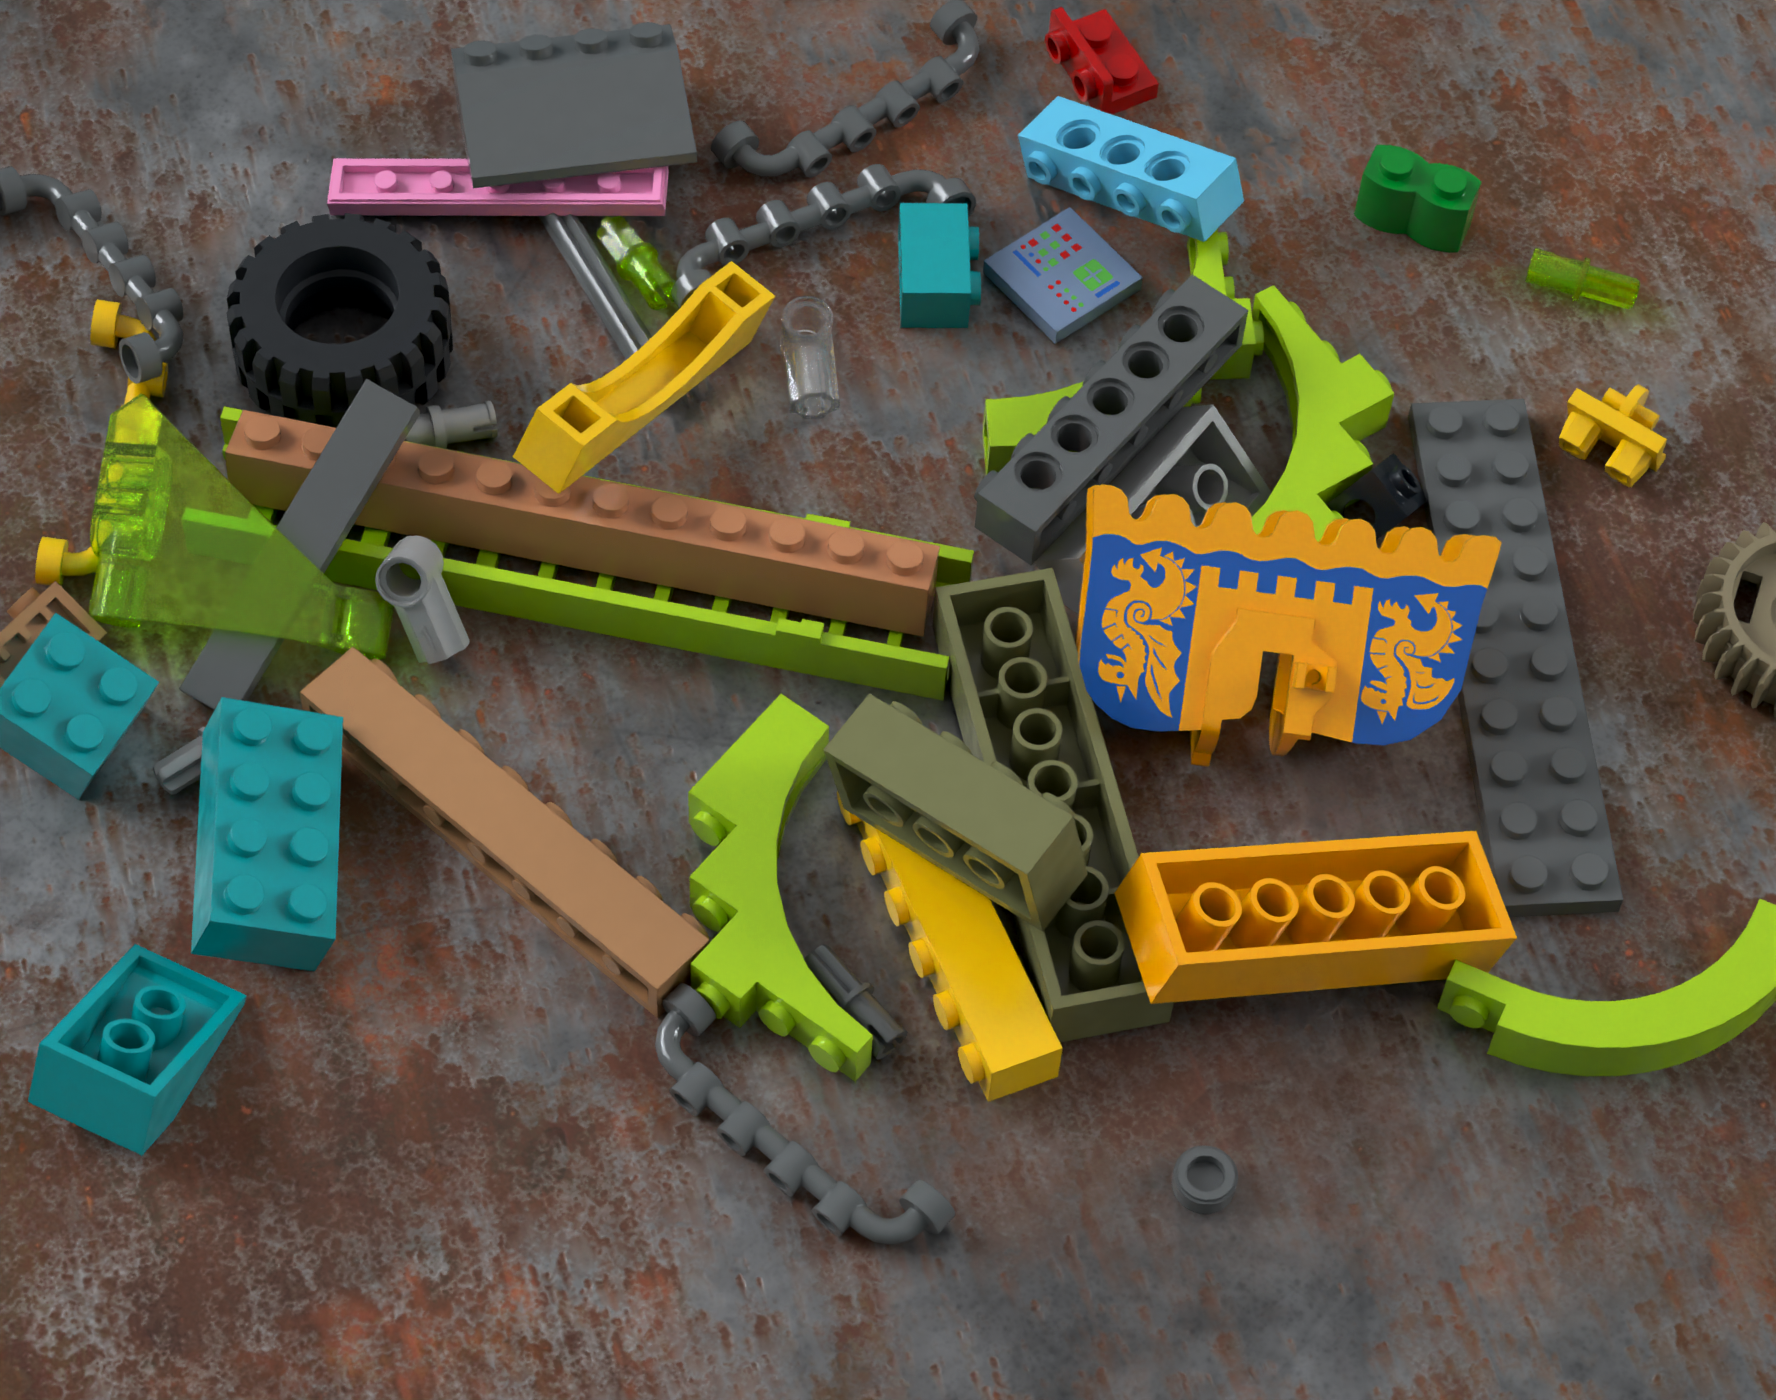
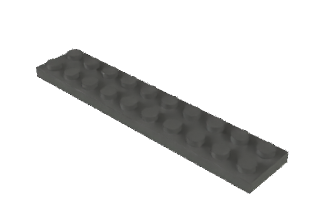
[1408,399,1623,917]

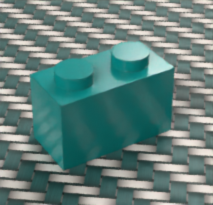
[898,203,981,328]

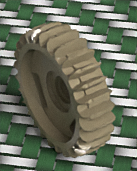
[1692,522,1776,718]

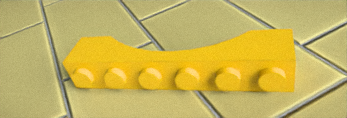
[513,261,775,494]

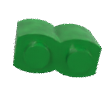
[1354,145,1482,253]

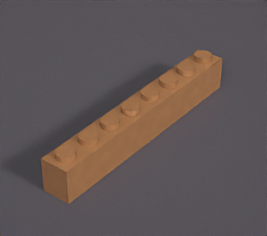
[300,647,710,1019]

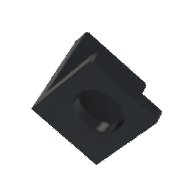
[1326,453,1426,540]

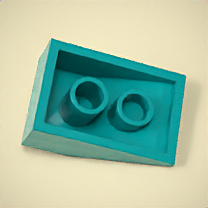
[28,944,247,1155]

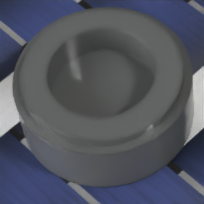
[1171,1145,1238,1214]

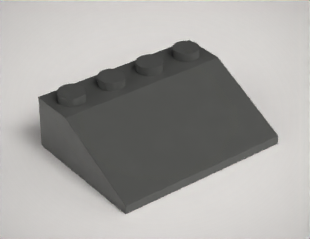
[451,22,697,188]

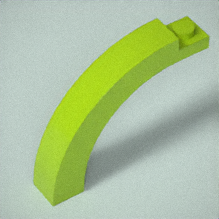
[1437,899,1776,1076]

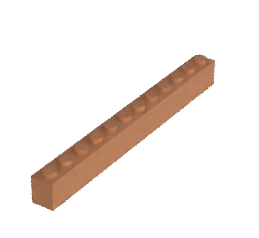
[225,410,940,637]

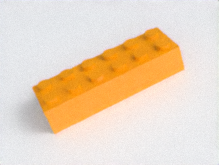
[1114,831,1517,1004]

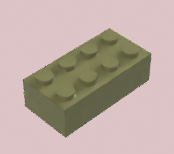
[823,693,1088,931]

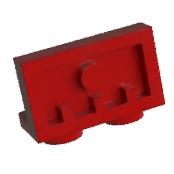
[1045,7,1159,115]

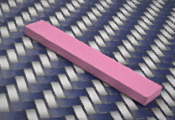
[327,159,669,216]

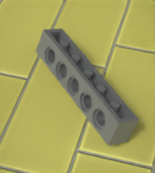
[974,274,1248,565]

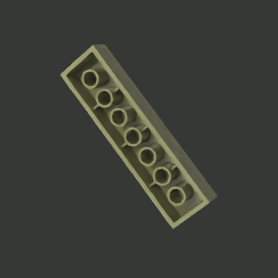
[932,568,1174,1042]

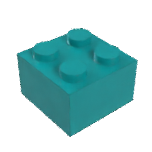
[0,613,159,800]

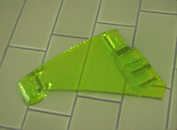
[88,393,394,660]

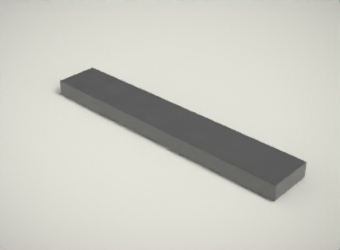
[179,379,421,710]

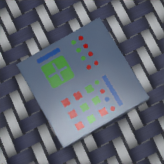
[983,207,1143,344]

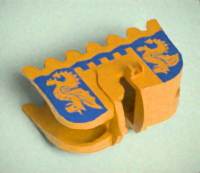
[1075,484,1502,767]

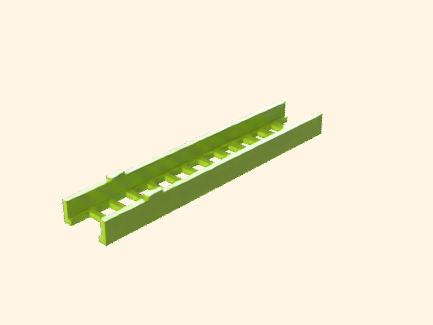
[183,406,974,701]

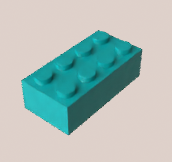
[191,697,343,971]

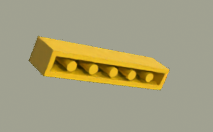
[837,791,1063,1102]

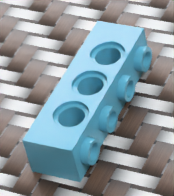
[1018,96,1244,242]

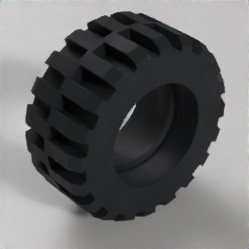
[226,213,453,428]

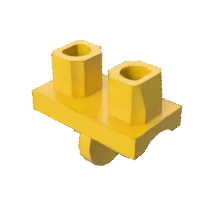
[1559,384,1667,487]

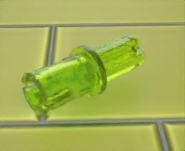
[597,216,676,310]
[1525,247,1640,309]

